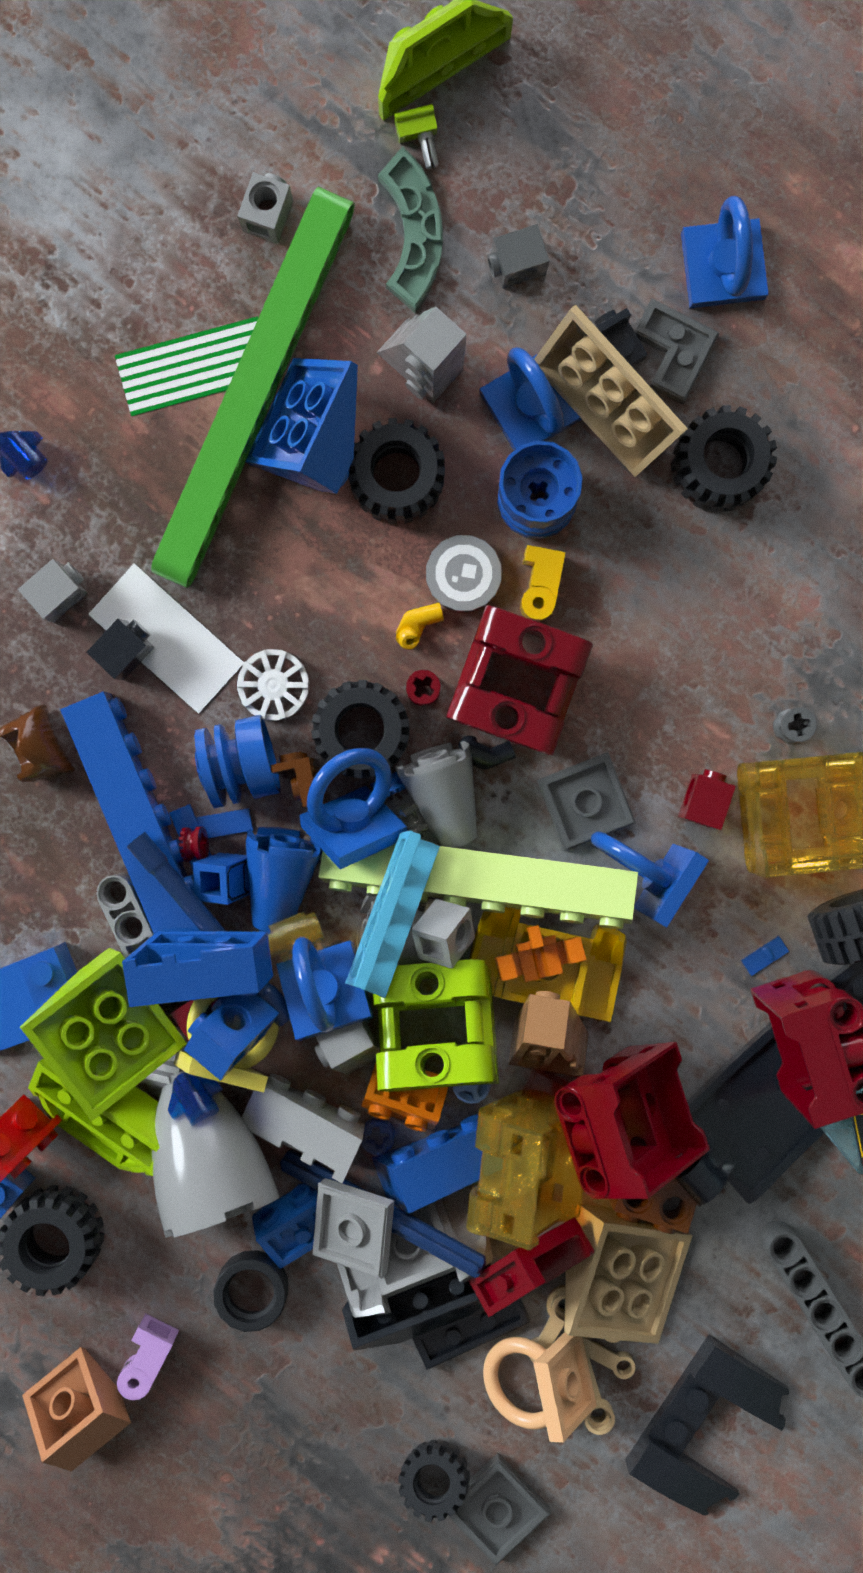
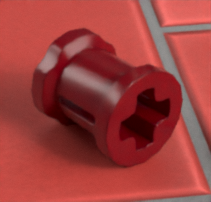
[406,670,441,706]

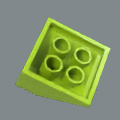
[20,948,187,1121]

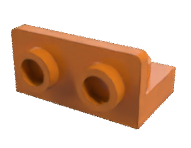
[361,1061,448,1132]

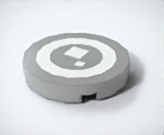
[426,535,502,612]

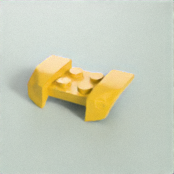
[469,907,627,1022]

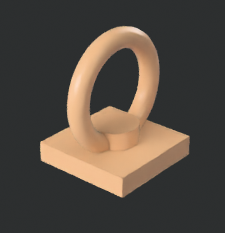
[483,1332,597,1443]

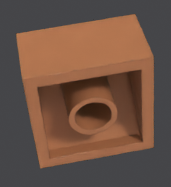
[22,1347,131,1472]

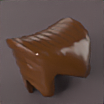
[0,704,75,782]

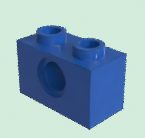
[184,994,279,1081]

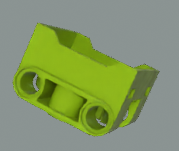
[373,959,499,1092]

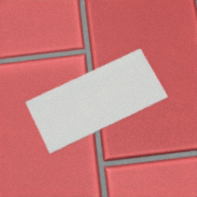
[88,564,244,714]

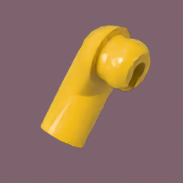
[396,603,444,650]

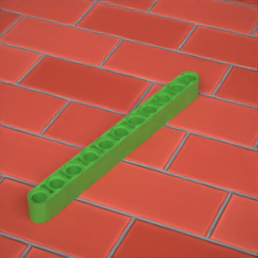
[151,186,355,588]

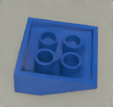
[245,358,358,494]

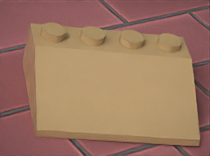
[534,305,688,477]

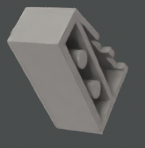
[376,307,467,403]
[291,943,380,1075]
[241,1073,365,1184]

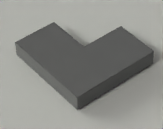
[635,298,720,404]

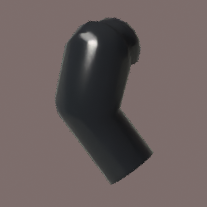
[458,735,516,770]

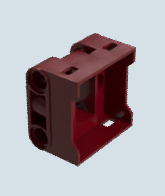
[445,605,593,756]
[750,970,863,1129]
[554,1042,710,1200]

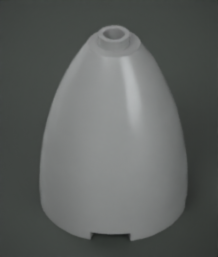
[152,1071,279,1238]

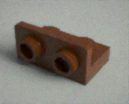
[270,751,327,807]

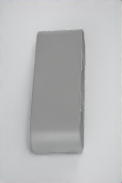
[96,873,154,959]

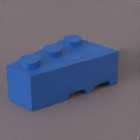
[122,931,273,1007]
[372,1114,513,1214]

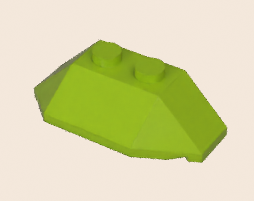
[378,0,513,121]
[28,1059,160,1176]

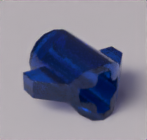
[0,430,48,480]
[168,1072,223,1126]

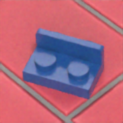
[252,1183,318,1269]

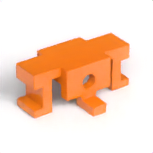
[494,925,587,982]

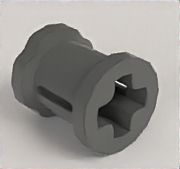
[773,708,817,743]

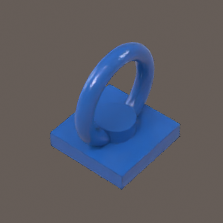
[681,196,768,309]
[479,347,582,450]
[299,748,407,870]
[591,831,709,928]
[276,937,374,1041]

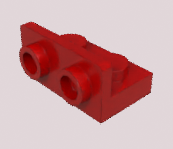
[0,1094,63,1183]

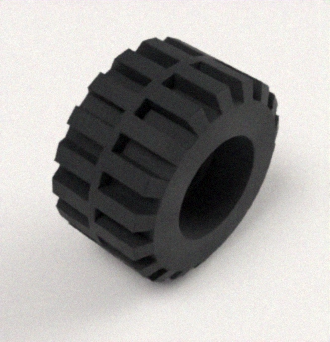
[671,405,777,512]
[348,418,445,525]
[311,680,410,778]
[807,889,863,965]
[0,1185,105,1296]

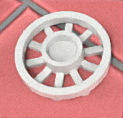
[237,649,309,721]

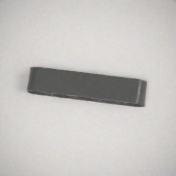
[759,1221,863,1398]

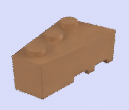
[508,991,589,1077]

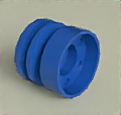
[497,441,583,539]
[194,715,281,809]

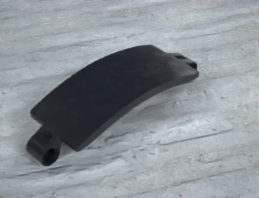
[675,962,863,1207]

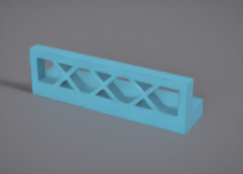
[345,831,440,998]

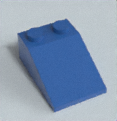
[0,942,77,1051]

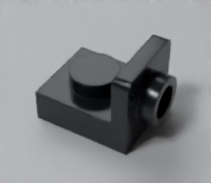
[595,308,648,367]

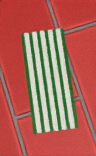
[115,316,258,416]

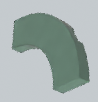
[378,146,443,313]

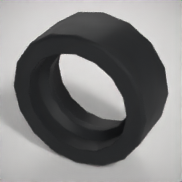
[213,1250,288,1332]

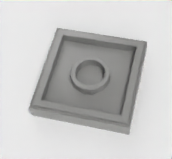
[312,1178,395,1279]

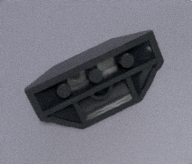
[342,1262,491,1351]

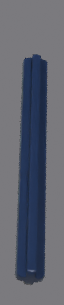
[280,1150,486,1278]

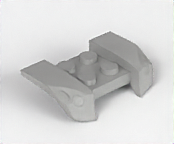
[337,1185,493,1318]

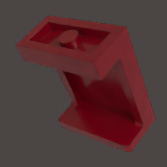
[469,1217,595,1317]

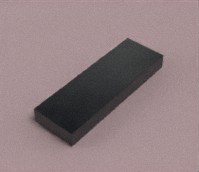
[412,1298,531,1370]

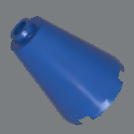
[245,827,323,937]

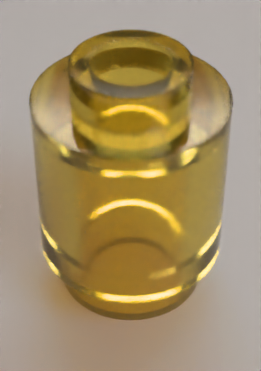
[268,912,325,962]

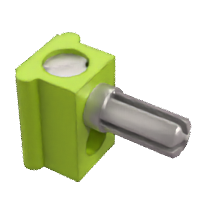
[394,104,439,169]

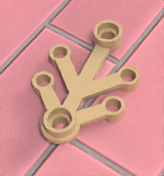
[529,1285,636,1435]

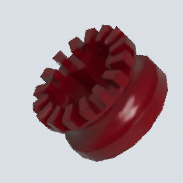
[179,826,209,862]

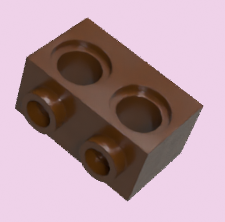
[609,1178,697,1234]

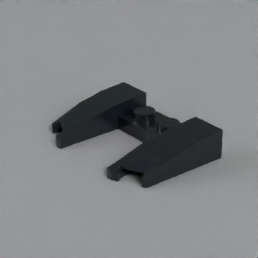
[625,1334,789,1516]

